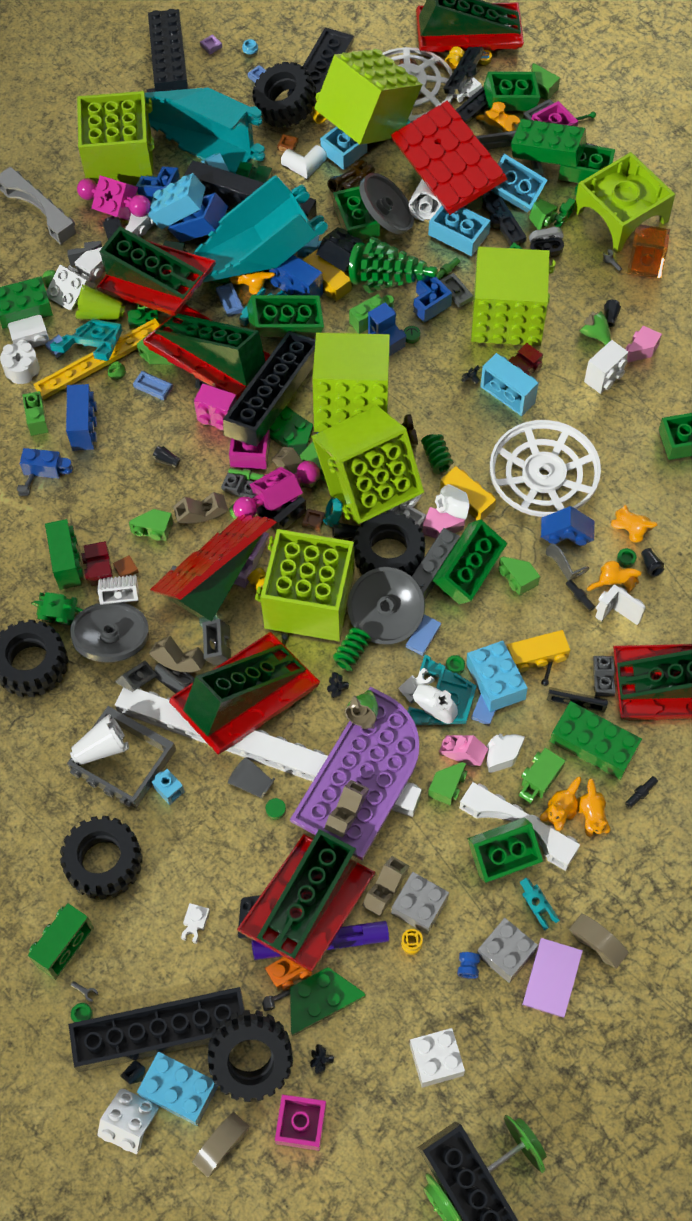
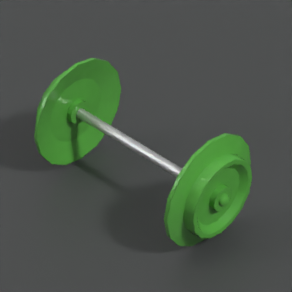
[423,1115,547,1221]

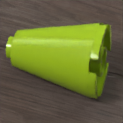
[75,284,125,319]

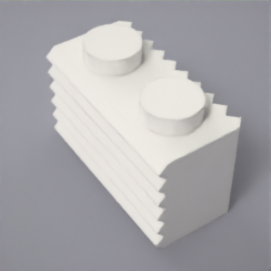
[98,575,139,605]

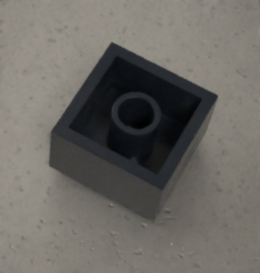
[316,227,366,272]

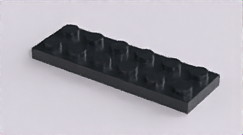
[287,27,354,97]

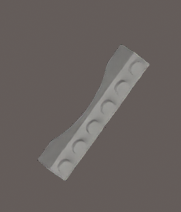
[0,167,76,245]

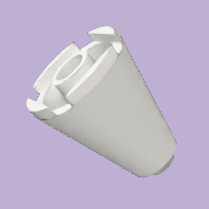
[409,179,442,221]
[70,714,129,765]

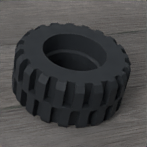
[252,62,317,128]
[353,511,426,576]
[0,620,68,697]
[60,816,142,900]
[208,1010,293,1102]

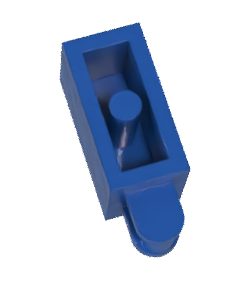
[19,448,73,479]

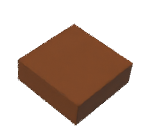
[277,134,298,152]
[302,508,325,531]
[113,555,139,577]

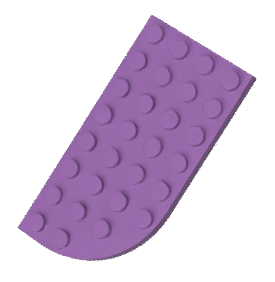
[290,687,419,861]

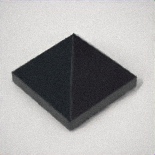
[121,1060,145,1085]

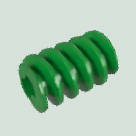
[421,434,454,475]
[333,628,372,672]

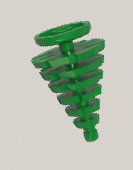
[349,237,438,293]

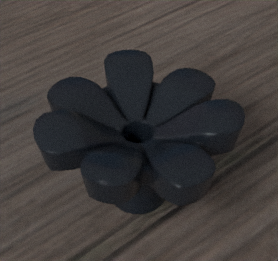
[461,365,480,384]
[327,672,349,698]
[310,1044,334,1074]

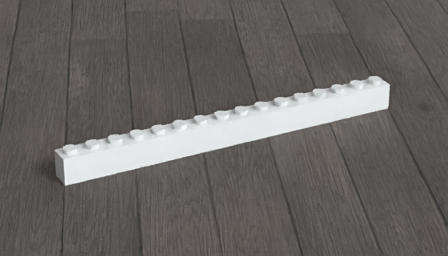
[115,687,422,817]

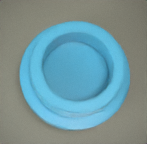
[242,39,258,54]

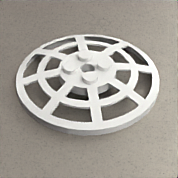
[383,47,453,123]
[490,420,601,517]

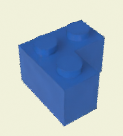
[136,166,181,203]
[413,276,452,323]
[368,302,406,356]
[541,506,595,546]

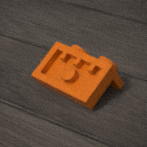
[265,957,313,991]

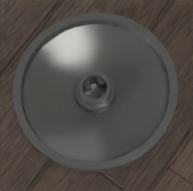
[360,173,414,234]
[348,567,425,644]
[70,603,149,662]

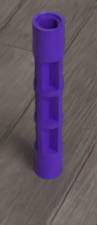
[252,921,389,960]

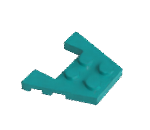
[50,319,123,361]
[407,655,477,726]

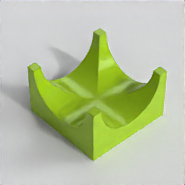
[574,152,676,253]

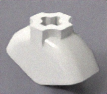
[435,484,469,519]
[413,684,458,724]
[486,733,525,773]

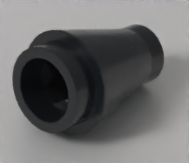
[604,299,621,327]
[152,445,181,468]
[332,522,359,540]
[641,548,664,577]

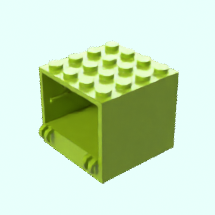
[314,49,423,145]
[77,91,154,186]
[471,247,555,346]
[312,333,390,432]
[311,406,424,524]
[255,529,354,642]

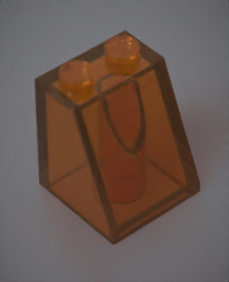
[627,224,670,278]

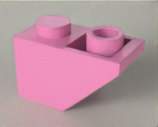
[625,326,662,362]
[422,507,465,539]
[439,735,488,766]

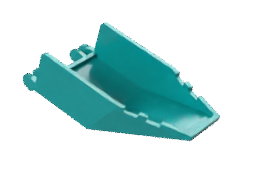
[145,87,265,173]
[193,175,328,283]

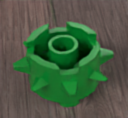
[31,592,83,626]

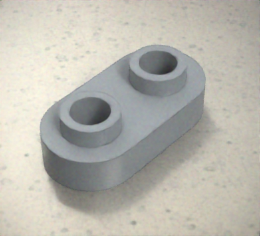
[529,227,564,243]

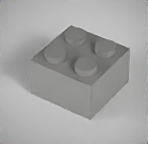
[391,872,449,935]
[477,918,538,983]

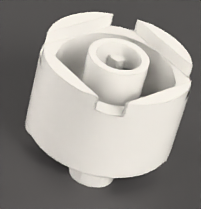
[0,343,40,384]

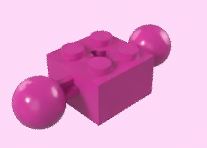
[77,175,151,220]
[233,460,320,517]

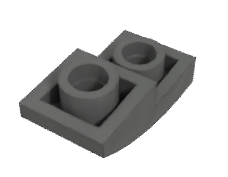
[67,241,102,266]
[221,473,255,498]
[593,656,616,696]

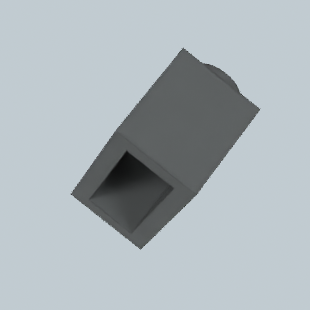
[202,619,231,666]

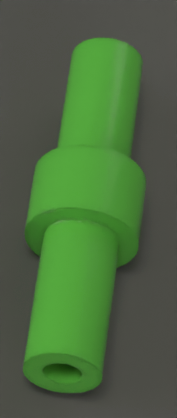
[436,257,460,279]
[228,467,265,481]

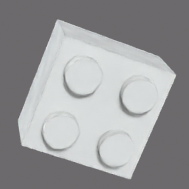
[584,340,628,394]
[410,1028,465,1088]

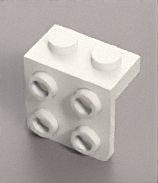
[46,265,96,310]
[8,315,50,348]
[595,584,646,625]
[97,1089,159,1154]

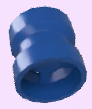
[457,952,481,979]

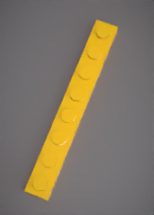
[33,318,160,400]

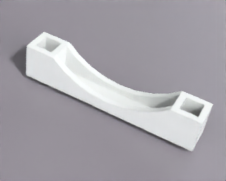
[75,203,155,282]
[459,782,580,871]

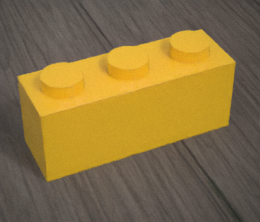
[302,249,352,301]
[440,466,496,520]
[507,630,570,673]

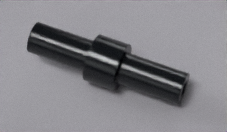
[566,580,595,611]
[625,776,658,809]

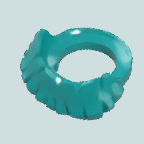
[323,497,343,527]

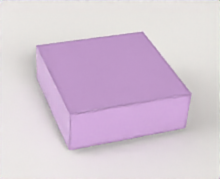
[200,34,222,54]

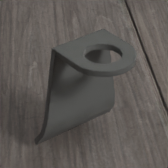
[546,544,589,581]
[228,757,275,799]

